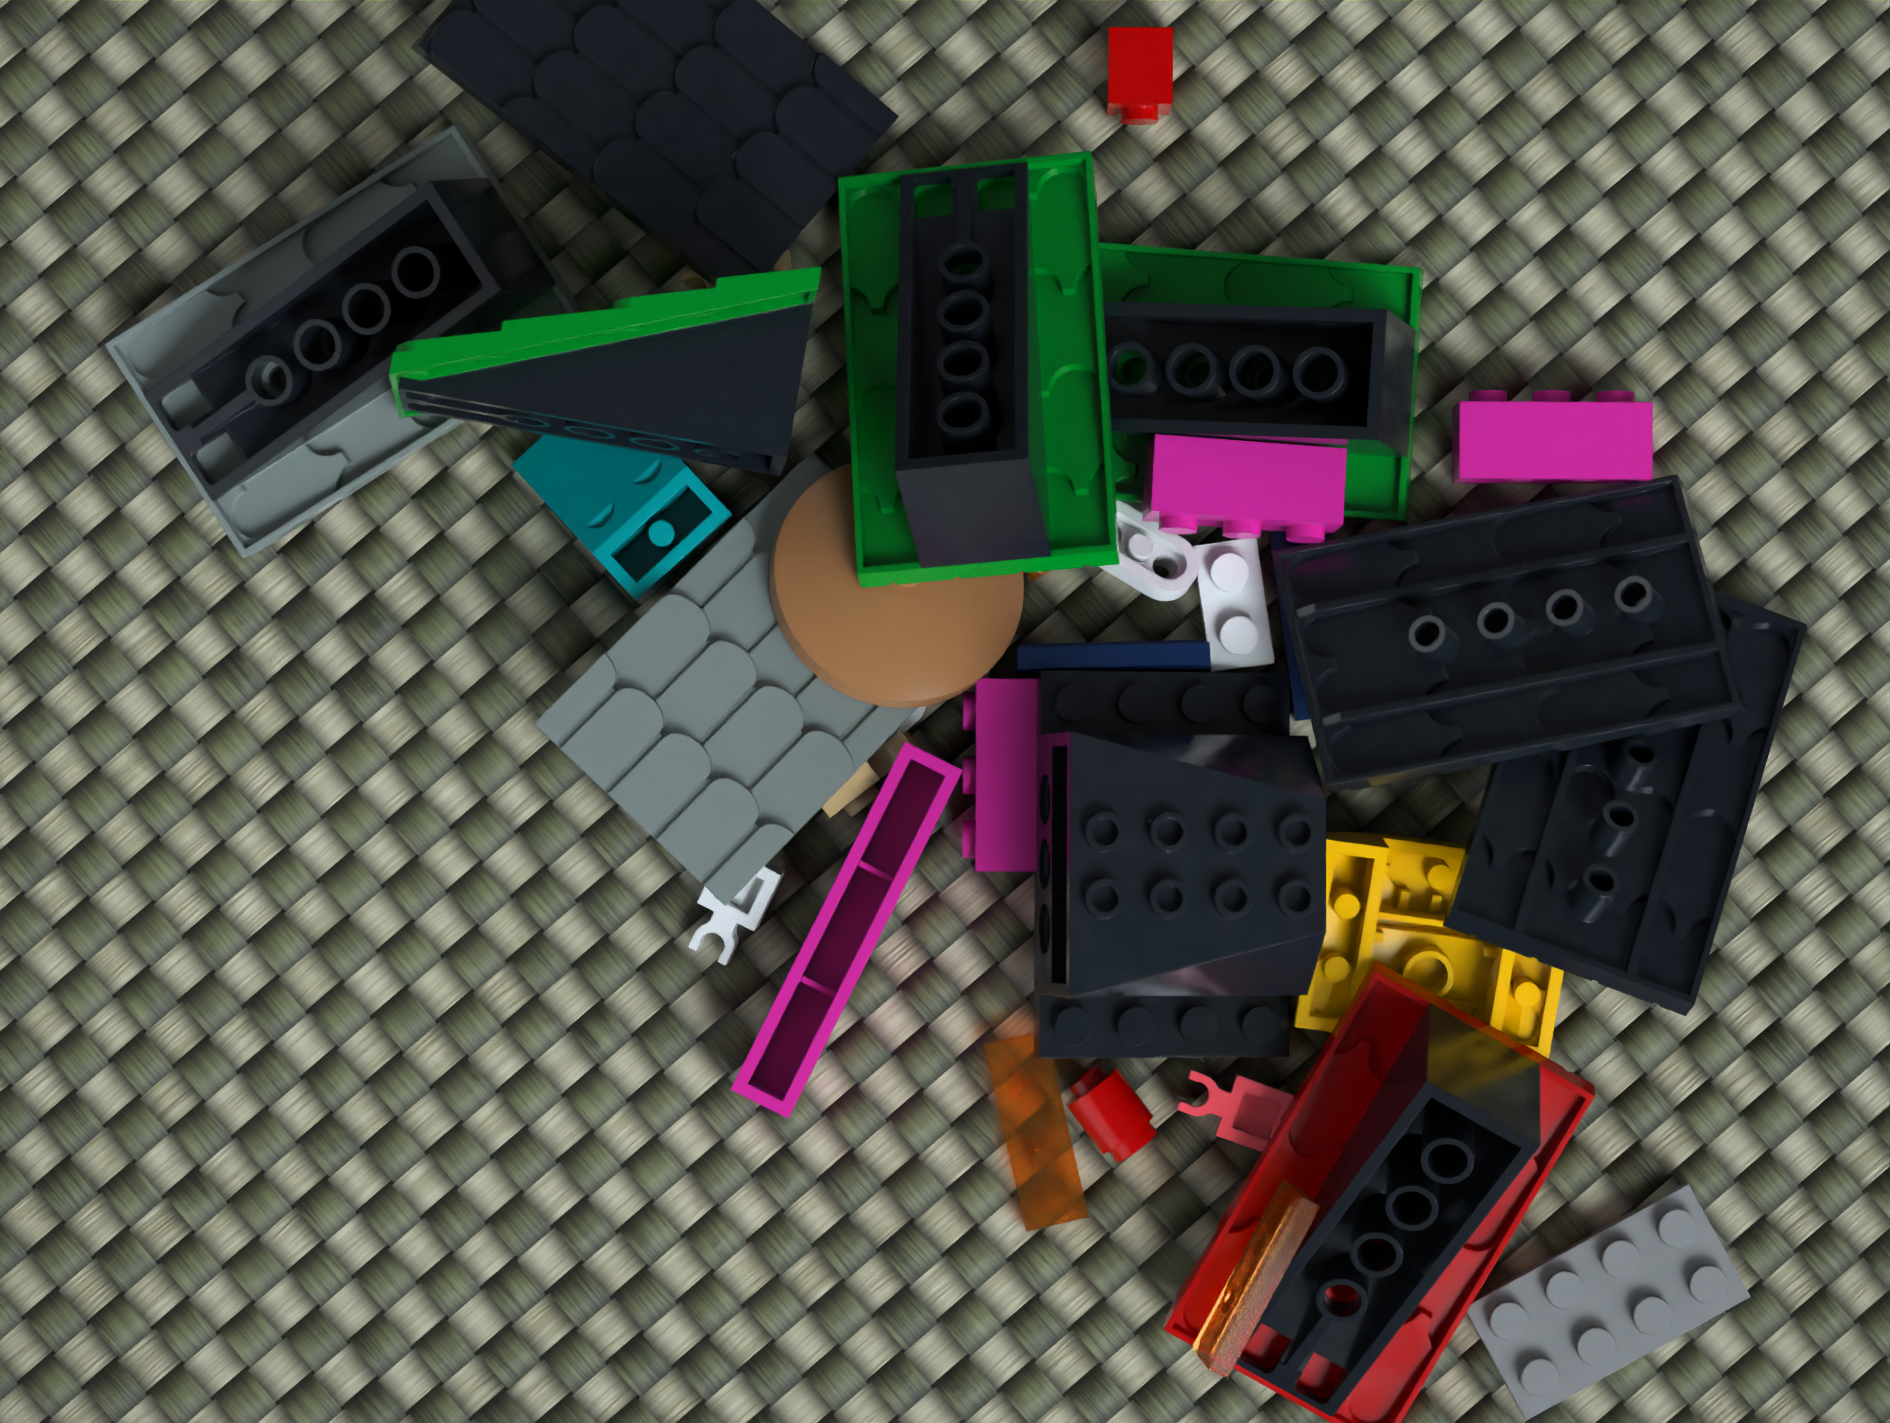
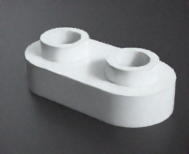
[1098,501,1199,601]

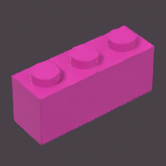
[1452,390,1653,485]
[1142,434,1347,544]
[962,678,1037,872]

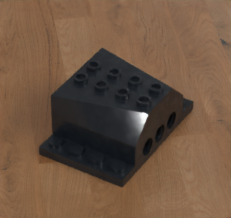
[1034,670,1326,1058]

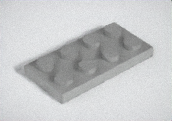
[1466,1182,1751,1420]

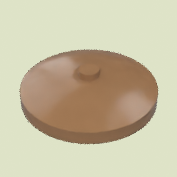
[768,463,1024,708]

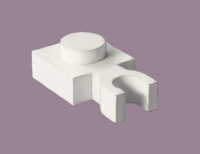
[688,862,785,966]

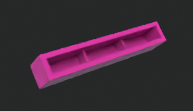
[730,742,963,1118]

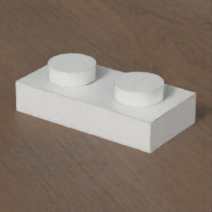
[1193,539,1275,673]

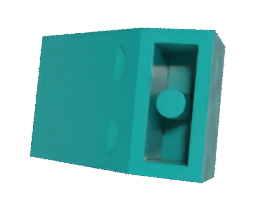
[511,435,735,605]

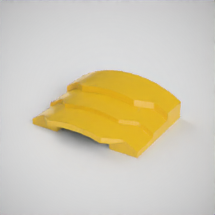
[1294,831,1564,1059]

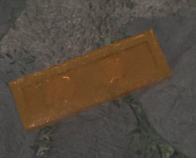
[984,1032,1089,1232]
[1192,1180,1321,1378]

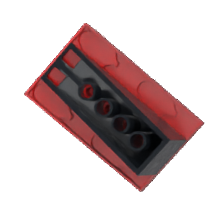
[1163,961,1595,1423]

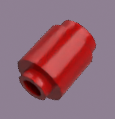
[1066,1064,1158,1163]

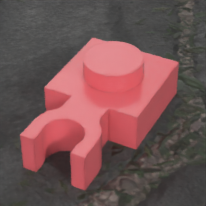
[1176,1069,1295,1152]

